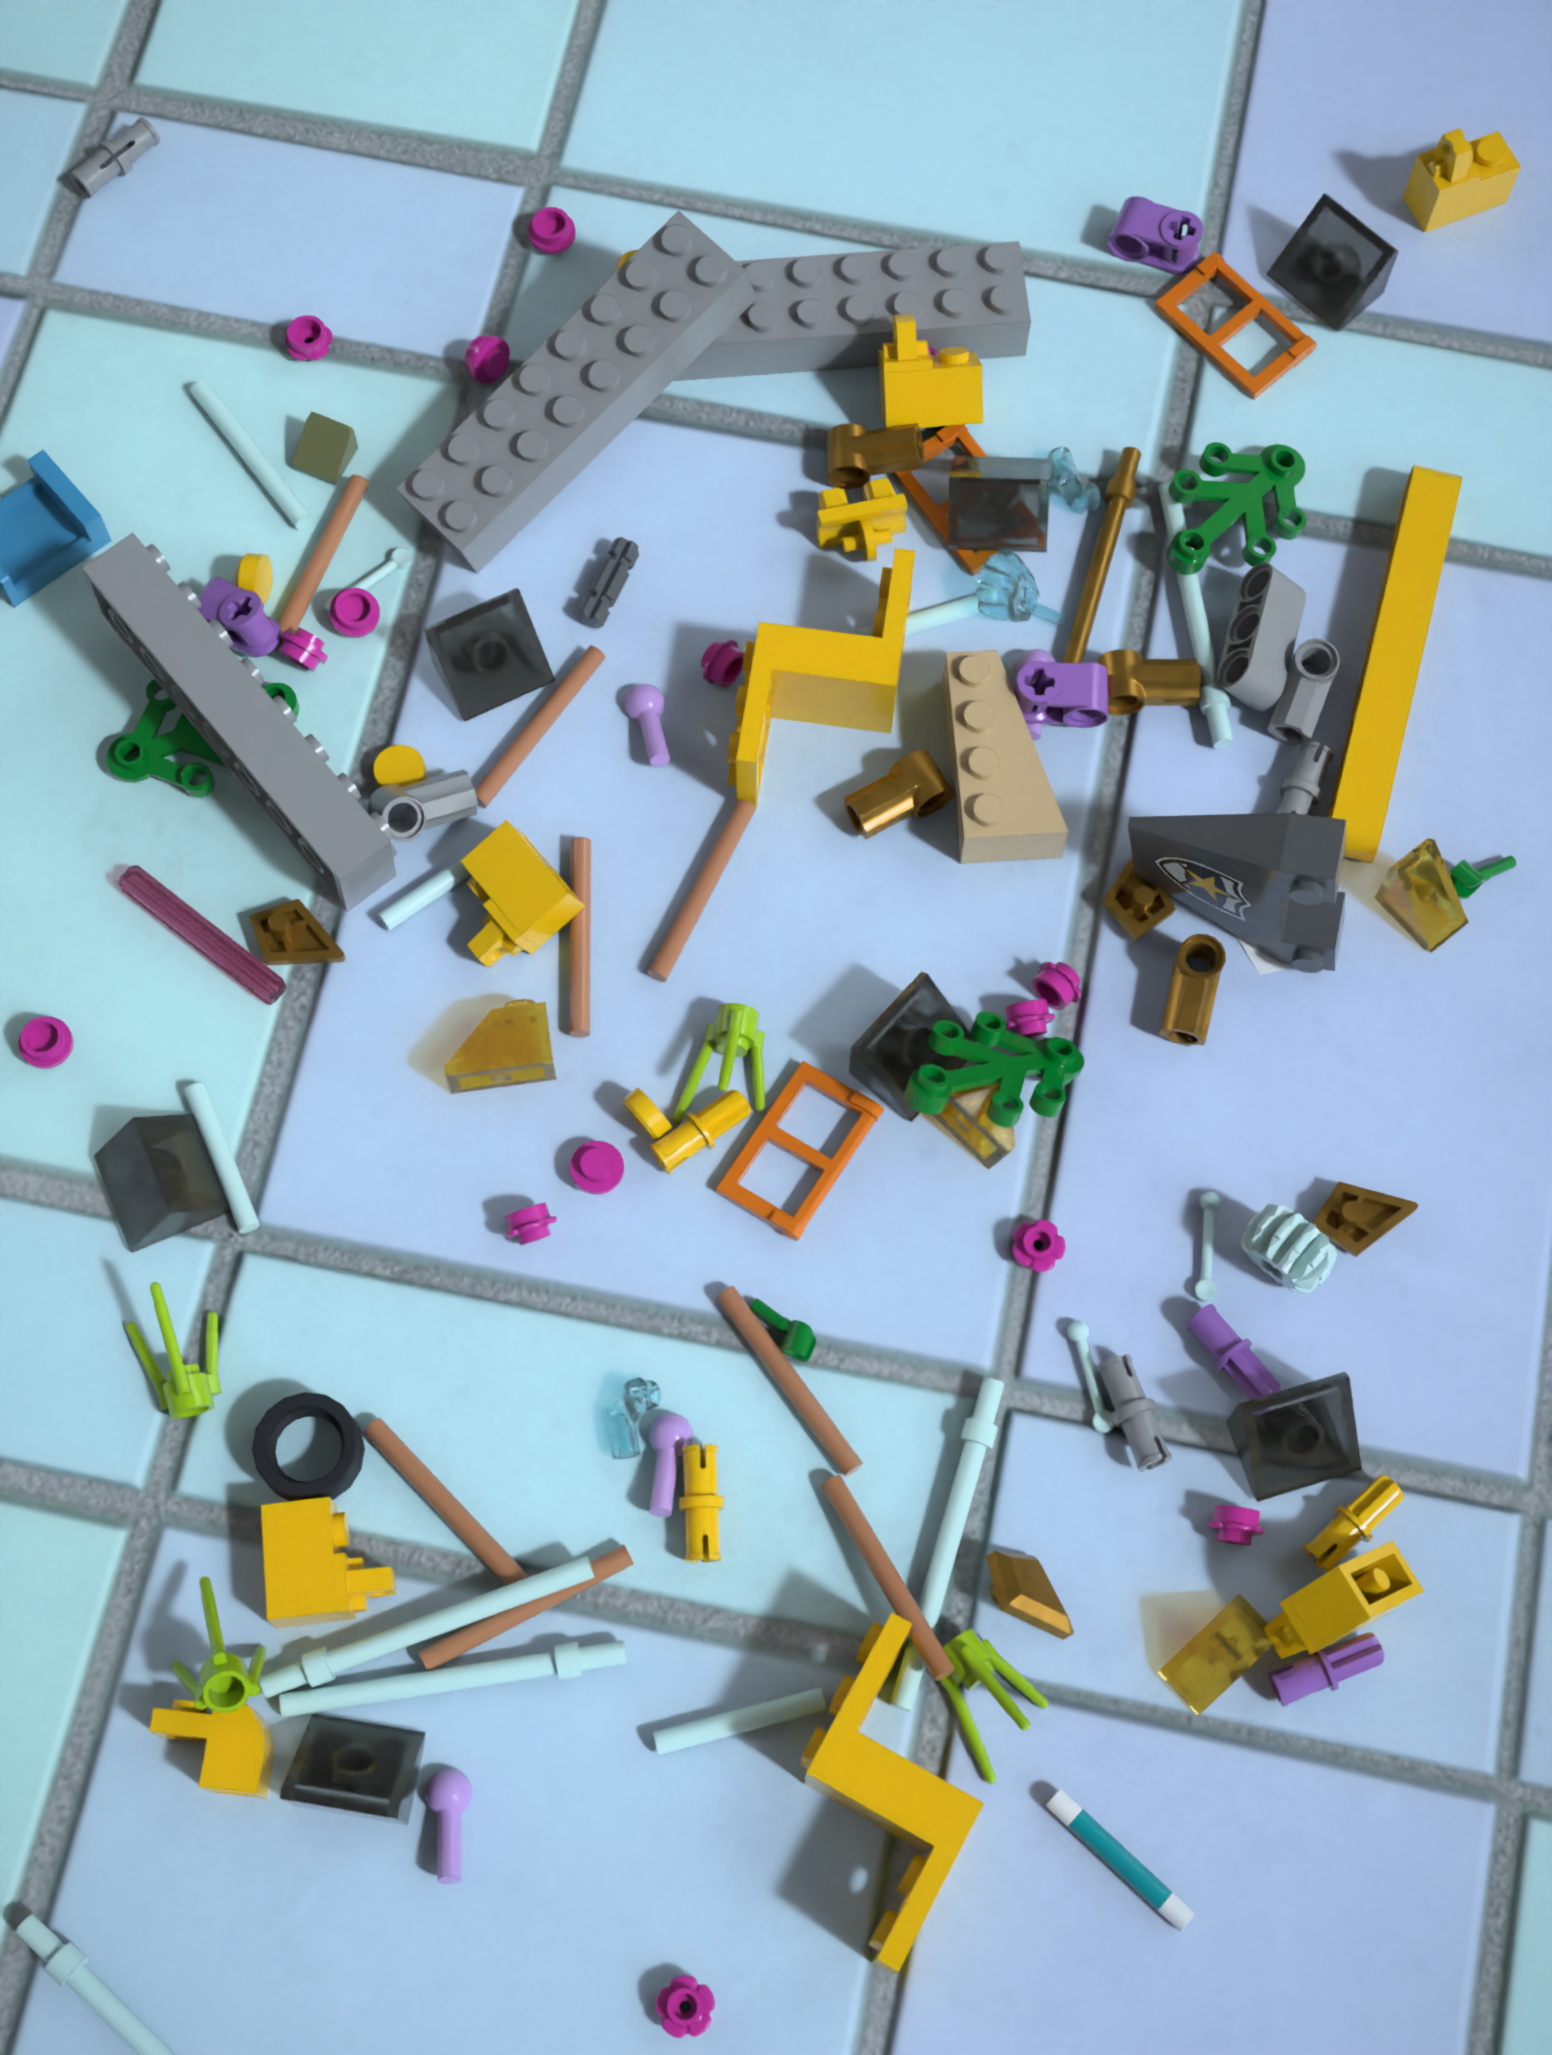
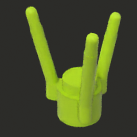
[672,1003,765,1124]
[126,1282,222,1419]
[171,1576,267,1713]
[940,1629,1048,1784]

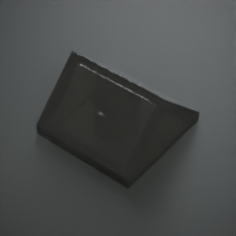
[1267,193,1399,332]
[948,456,1053,553]
[424,588,556,722]
[849,972,977,1122]
[94,1114,231,1253]
[1226,1372,1362,1502]
[280,1713,426,1825]

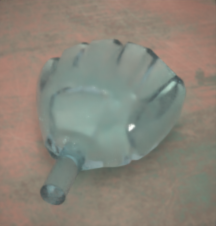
[975,549,1066,627]

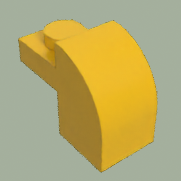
[149,1700,274,1799]

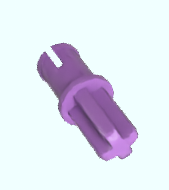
[1186,1303,1281,1407]
[1267,1632,1385,1707]

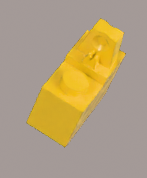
[1403,128,1521,233]
[878,313,983,428]
[460,819,586,967]
[261,1497,396,1628]
[1264,1540,1424,1659]

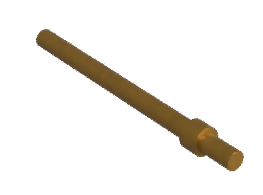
[1062,447,1141,663]

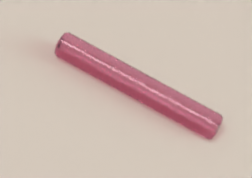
[118,865,286,1005]

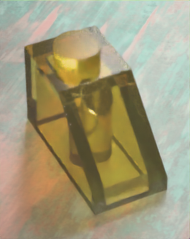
[444,999,557,1094]

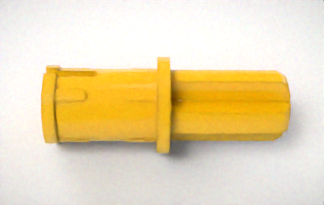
[649,1089,751,1174]
[1302,1474,1404,1573]

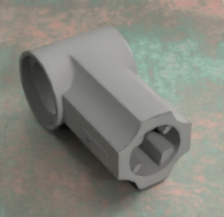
[1267,638,1340,746]
[368,769,478,842]

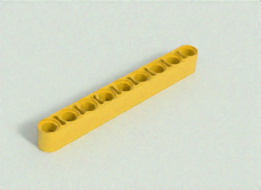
[1327,465,1462,863]

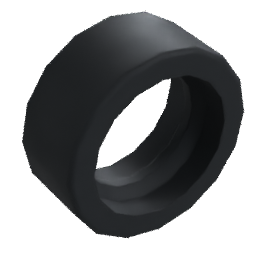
[252,1392,365,1501]

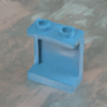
[0,450,112,608]

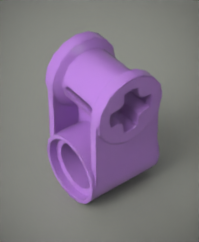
[1107,196,1203,275]
[197,576,282,658]
[1013,661,1109,728]

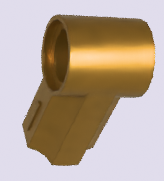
[827,423,925,489]
[1098,649,1201,715]
[844,749,954,839]
[1159,934,1226,1046]

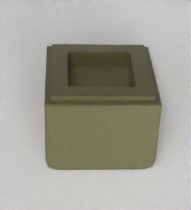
[292,412,358,485]

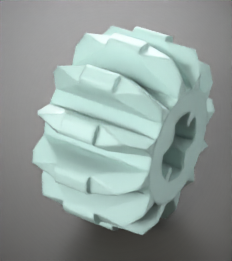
[1241,1204,1338,1294]

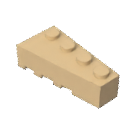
[942,650,1069,864]

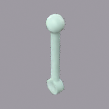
[326,547,412,612]
[1194,1191,1221,1303]
[1067,1321,1115,1434]

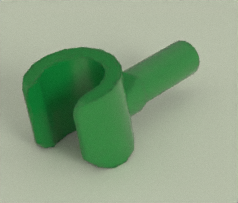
[1444,855,1516,899]
[750,1298,816,1362]

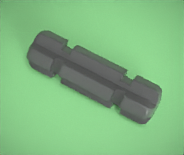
[579,537,639,628]

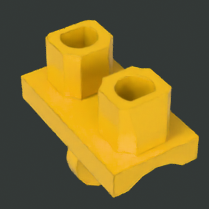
[816,478,908,562]

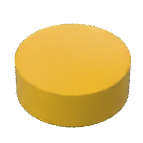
[237,553,273,605]
[373,745,427,788]
[623,1087,672,1140]

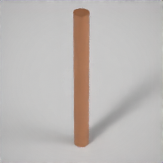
[278,474,369,647]
[475,645,605,808]
[647,799,756,982]
[569,837,591,1038]
[716,1286,863,1477]
[364,1418,530,1585]
[821,1475,955,1681]
[418,1544,634,1671]

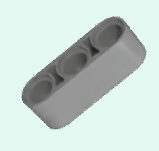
[1217,562,1306,712]

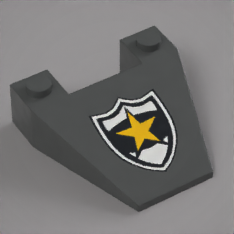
[1128,813,1346,973]

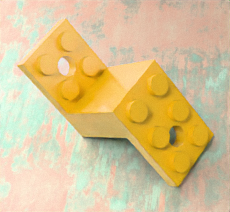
[727,548,916,808]
[800,1612,984,1975]

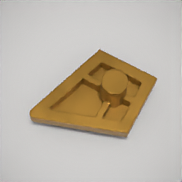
[1101,858,1176,942]
[249,899,346,965]
[1312,1182,1418,1257]
[986,1551,1074,1640]

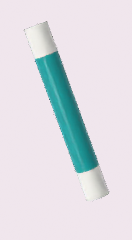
[1045,1788,1195,1931]

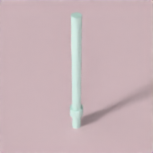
[1158,481,1234,749]
[890,1378,1005,1712]
[259,1556,595,1698]
[279,1640,627,1718]
[15,1914,176,2055]

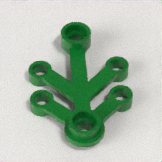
[1166,442,1307,575]
[107,679,299,798]
[904,1011,1084,1127]

